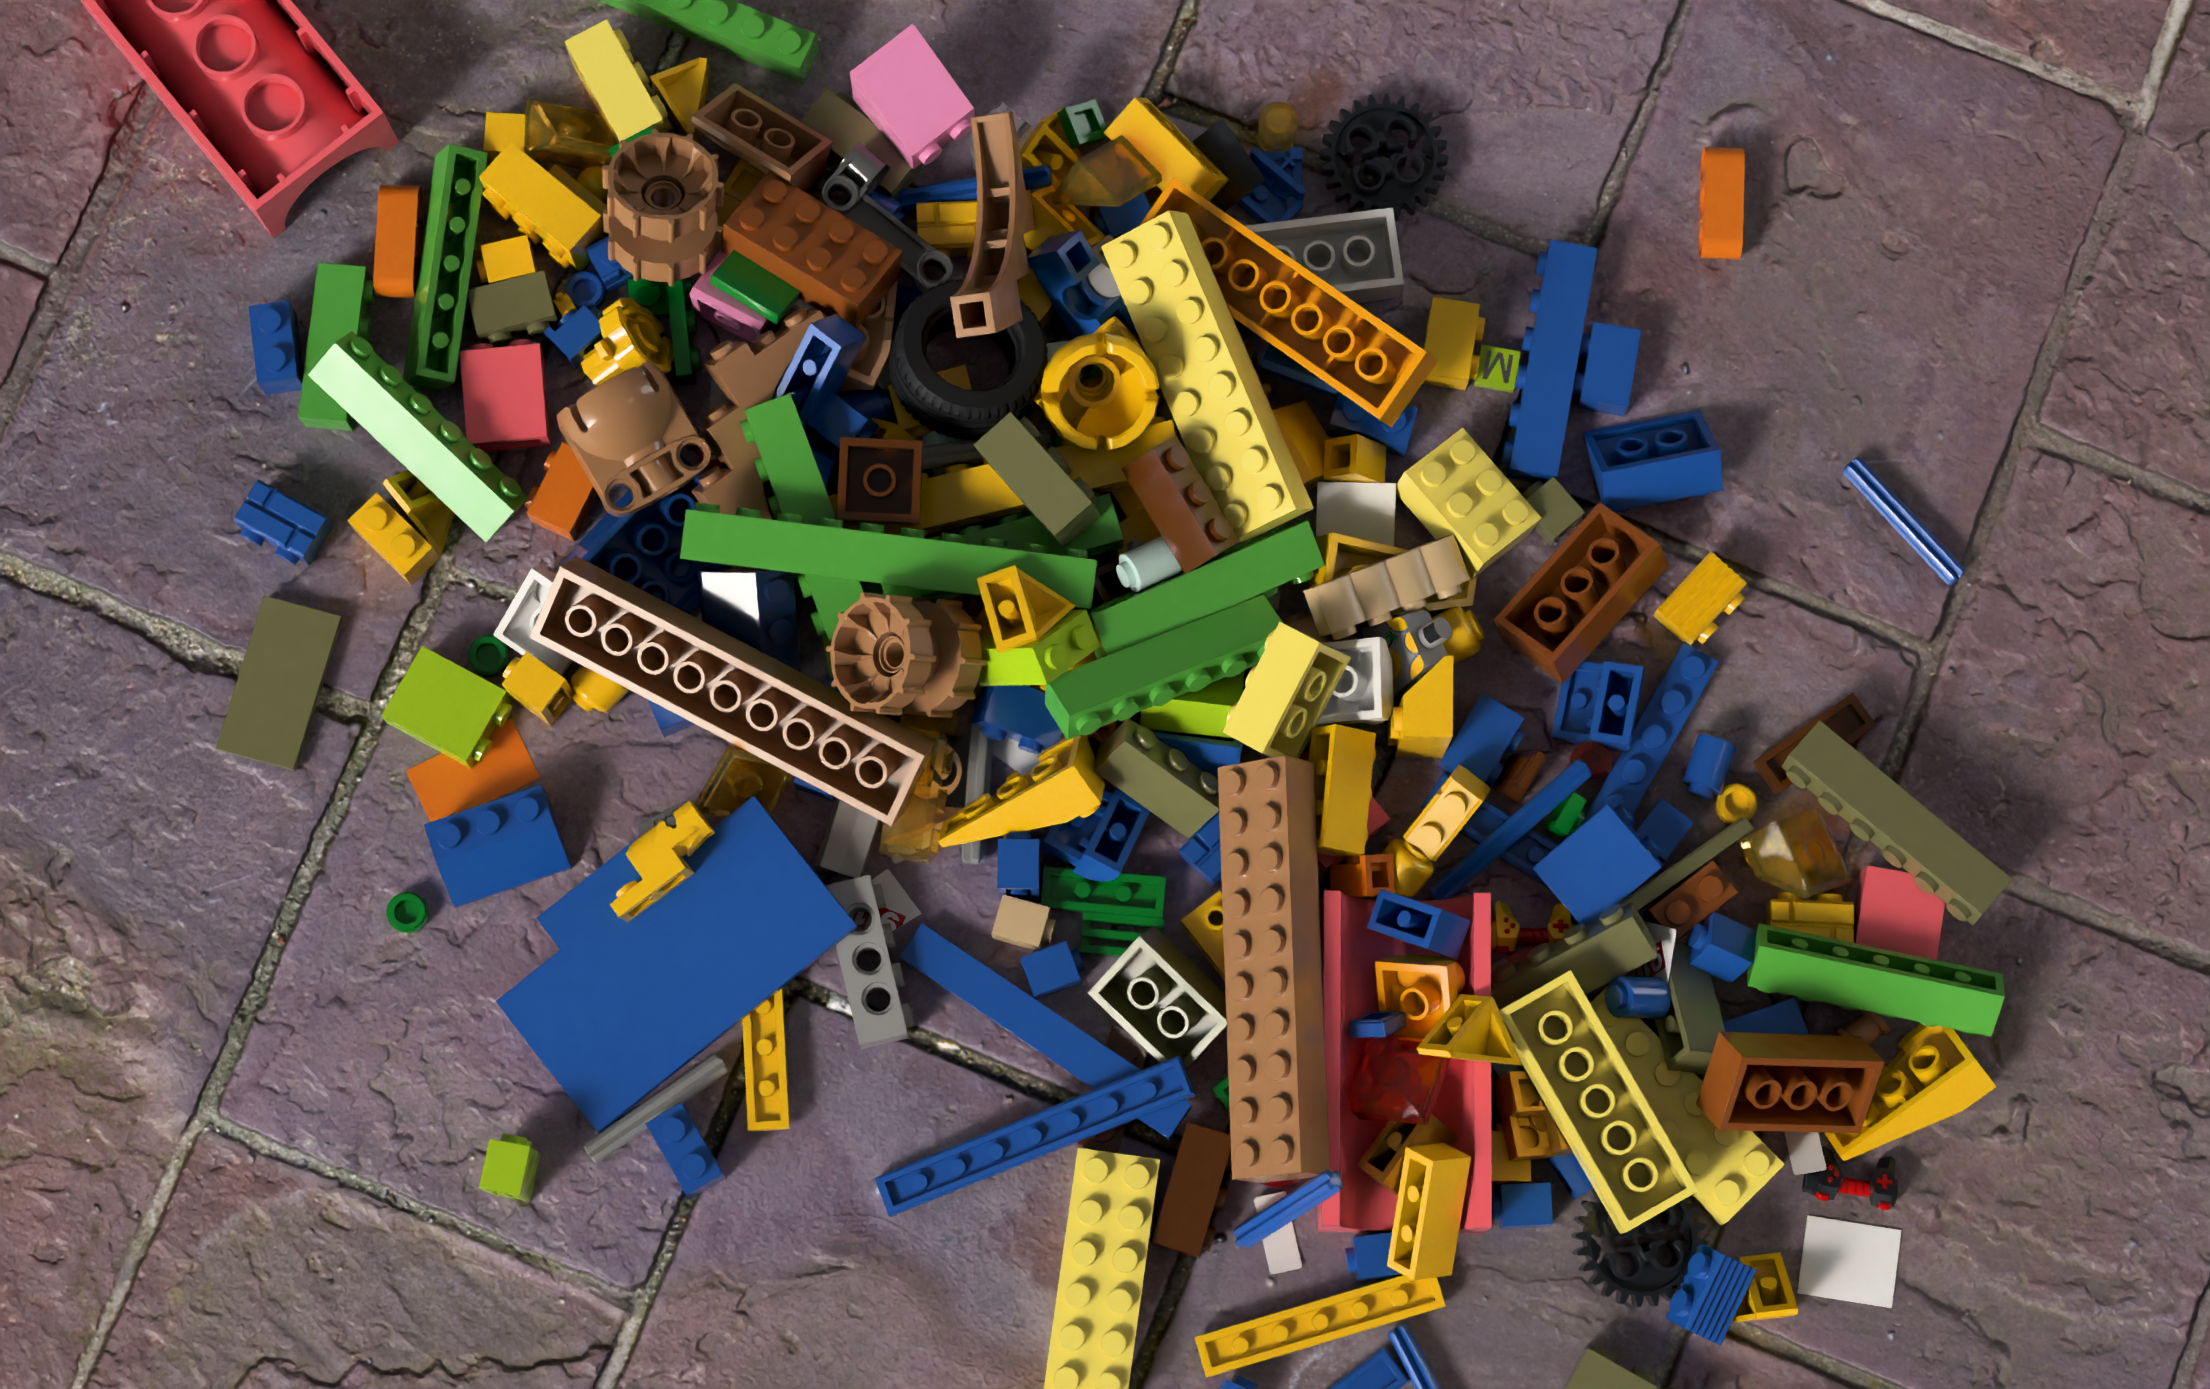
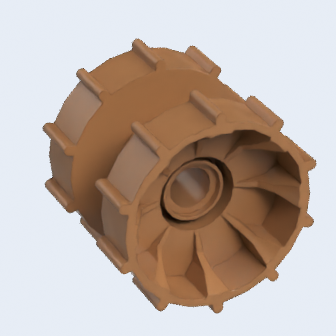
[602,128,724,287]
[826,592,987,718]

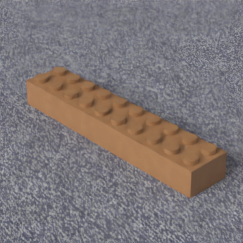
[529,556,937,826]
[1218,755,1330,1183]

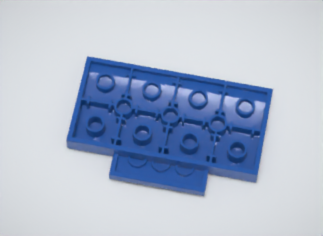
[496,796,858,1133]

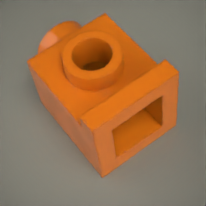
[1329,854,1395,897]

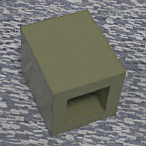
[1522,477,1585,547]

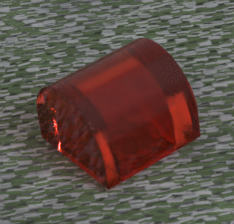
[1566,741,1613,780]

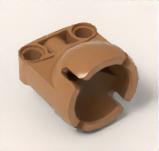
[557,361,711,517]

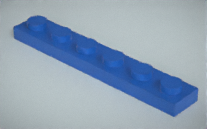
[1579,642,1719,827]

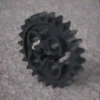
[1319,93,1449,221]
[1571,1188,1708,1307]

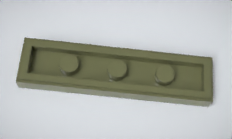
[1618,817,1754,912]

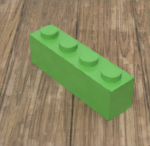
[298,262,376,431]

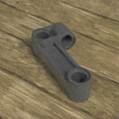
[820,142,953,292]

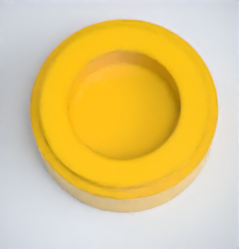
[1715,783,1757,825]

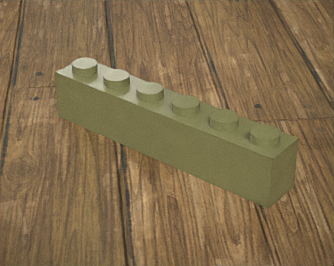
[1782,720,2012,926]

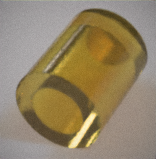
[1257,102,1298,151]

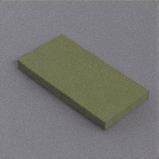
[216,595,343,772]

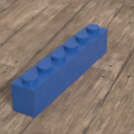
[1501,239,1598,484]

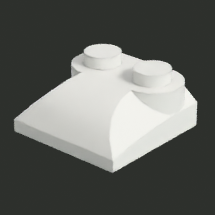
[493,566,573,676]
[1316,637,1394,726]

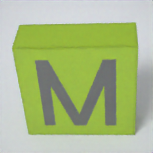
[1474,345,1521,393]

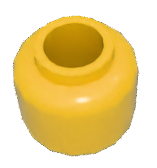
[1432,606,1485,665]
[571,665,629,713]
[1381,838,1434,898]

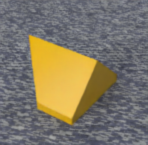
[650,57,711,143]
[1019,108,1091,201]
[383,470,454,557]
[976,565,1076,654]
[1416,994,1522,1066]
[1732,1252,1798,1323]

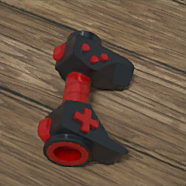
[1802,1147,1898,1210]

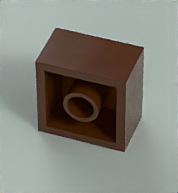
[837,437,923,525]

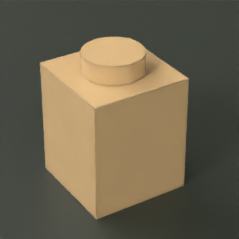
[992,895,1056,951]

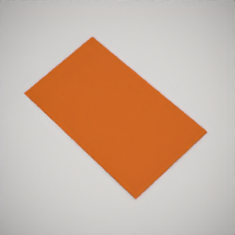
[406,719,540,822]

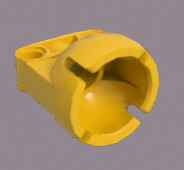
[1034,316,1159,451]

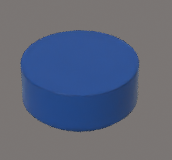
[565,271,606,311]

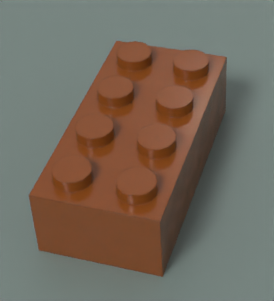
[721,171,903,329]
[1494,502,1668,684]
[1696,1032,1885,1133]

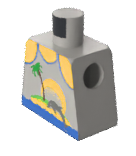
[1355,610,1452,700]

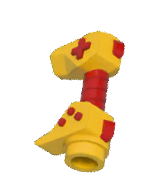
[1491,901,1574,953]

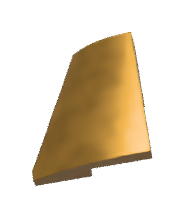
[1493,1071,1574,1161]

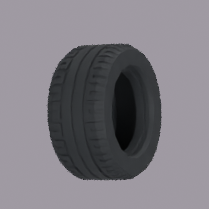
[889,279,1048,440]

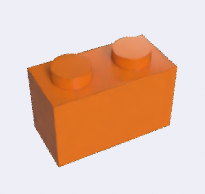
[525,442,598,542]

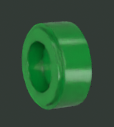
[468,635,510,677]
[386,892,429,934]

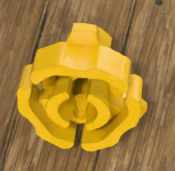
[581,297,674,386]

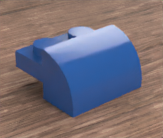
[1551,661,1645,752]
[1040,788,1150,881]

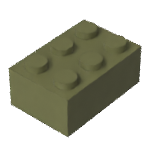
[973,412,1100,548]
[1088,926,1227,1070]

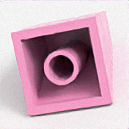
[850,23,975,169]
[689,249,779,344]

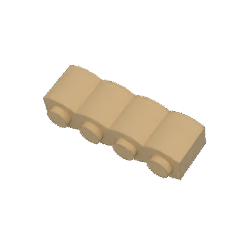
[1303,534,1470,640]

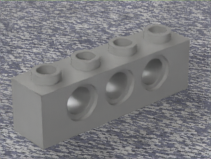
[826,875,914,1050]

